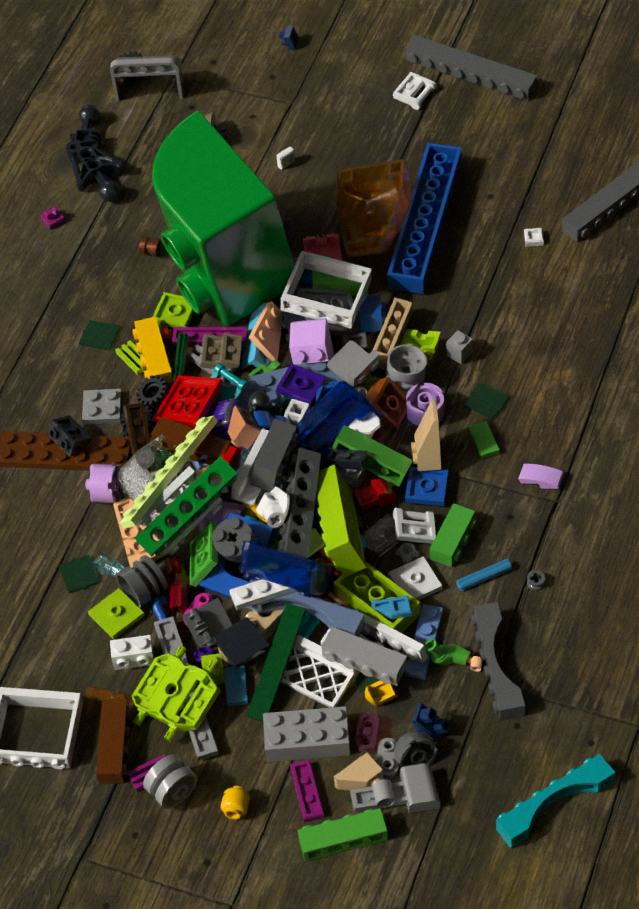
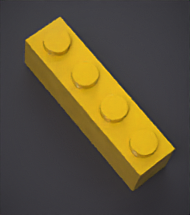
[132,316,173,384]

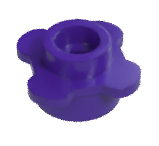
[194,647,214,663]

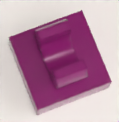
[41,206,65,230]

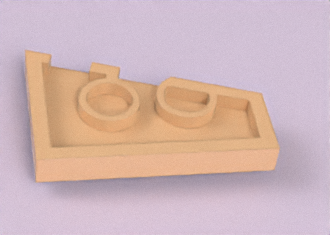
[249,301,283,363]

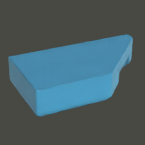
[371,595,412,619]

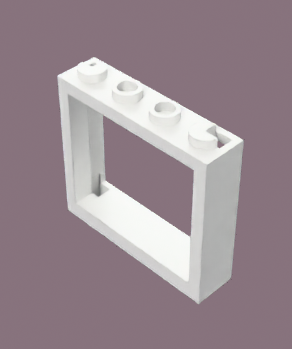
[281,251,372,329]
[0,687,83,769]

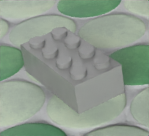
[263,706,350,762]

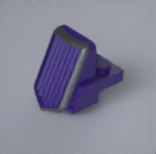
[205,398,239,448]

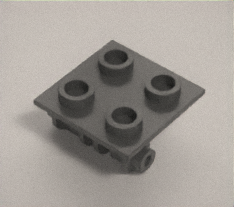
[183,598,232,647]

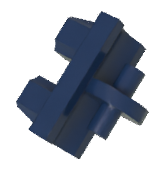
[412,703,450,741]

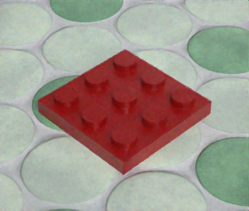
[153,375,225,427]

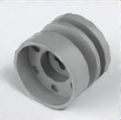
[386,344,427,394]

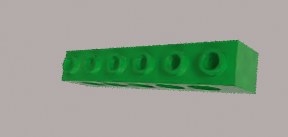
[134,456,238,557]

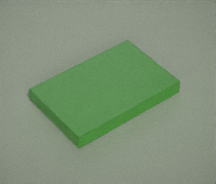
[190,520,218,587]

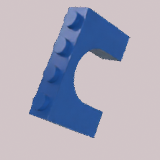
[200,512,277,600]

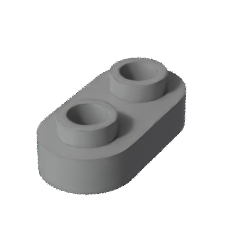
[377,738,399,779]

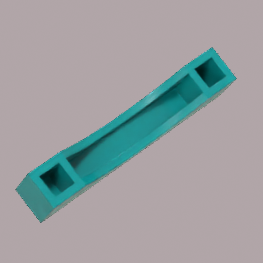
[496,754,615,849]

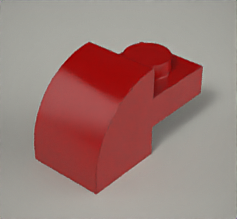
[353,479,397,511]

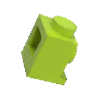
[201,653,225,684]

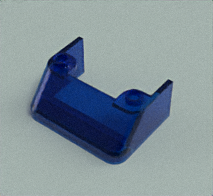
[295,381,383,468]
[241,540,333,598]

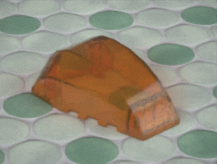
[335,159,411,258]

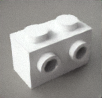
[110,635,154,670]

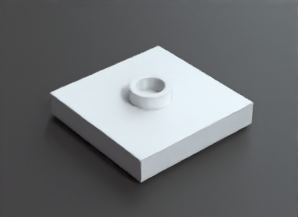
[388,557,442,600]

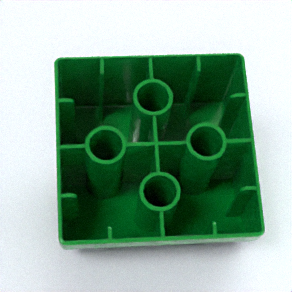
[152,110,294,326]

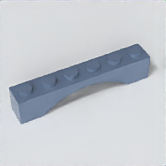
[245,577,365,637]

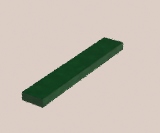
[246,603,307,722]

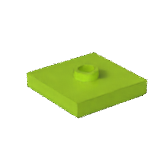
[152,292,195,328]
[88,588,145,640]

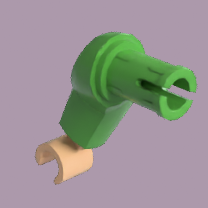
[424,639,482,672]

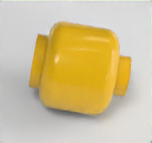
[221,786,250,819]

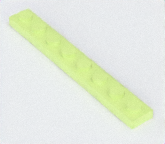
[120,416,218,529]

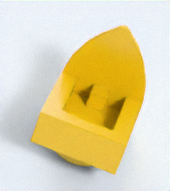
[365,680,397,706]

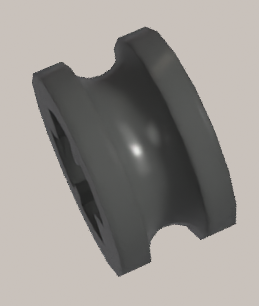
[527,570,545,591]

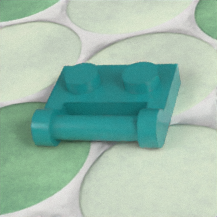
[210,363,249,402]

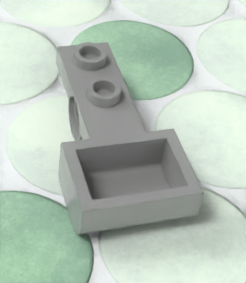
[350,764,440,813]

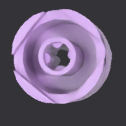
[406,383,445,426]
[85,464,124,503]

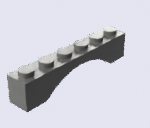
[471,602,525,721]

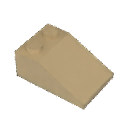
[411,400,441,471]

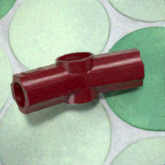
[165,554,192,613]

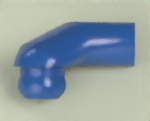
[153,595,168,620]

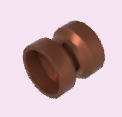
[139,236,162,257]

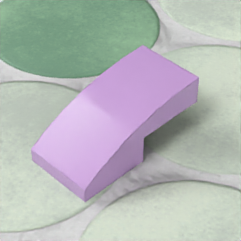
[518,464,564,489]

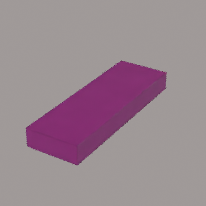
[290,760,325,823]

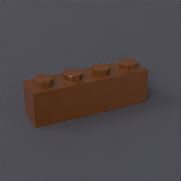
[151,417,231,465]
[96,700,132,784]

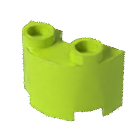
[400,329,441,361]

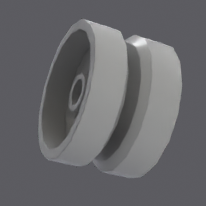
[143,754,198,809]

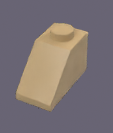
[334,753,384,790]

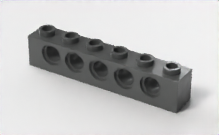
[277,447,321,566]

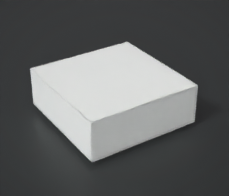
[277,147,295,170]
[524,228,544,247]

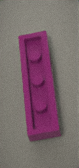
[172,327,247,346]

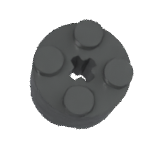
[212,517,257,562]

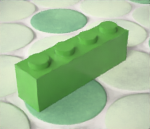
[332,425,413,487]
[297,808,388,862]

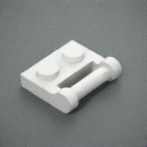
[393,72,437,110]
[393,508,436,544]

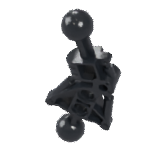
[66,104,124,202]

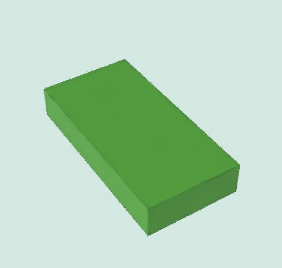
[468,421,500,459]

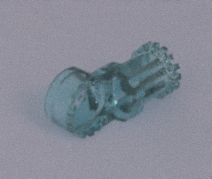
[92,555,125,577]

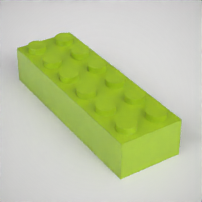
[316,464,366,577]

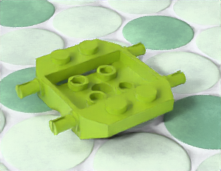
[132,645,220,742]

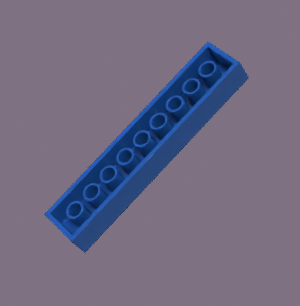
[387,143,462,294]

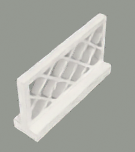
[281,635,359,708]

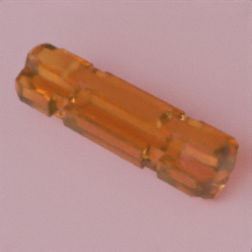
[86,686,126,701]

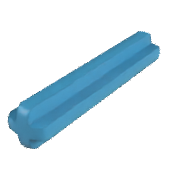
[456,559,512,591]

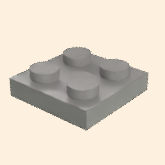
[82,389,122,425]

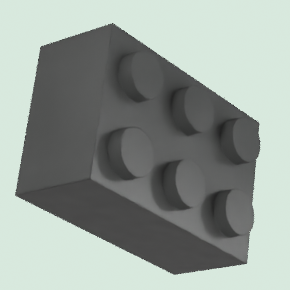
[251,419,298,492]

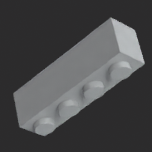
[321,627,407,686]

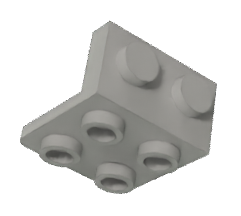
[327,341,379,389]

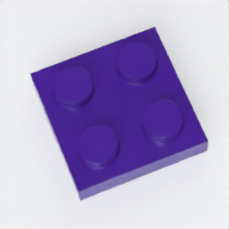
[276,363,325,406]

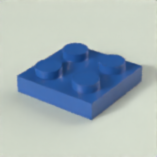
[405,467,448,506]

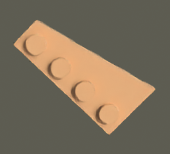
[113,496,165,570]

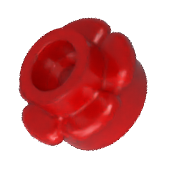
[160,326,173,344]

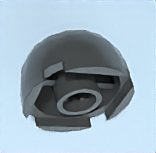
[394,731,437,768]

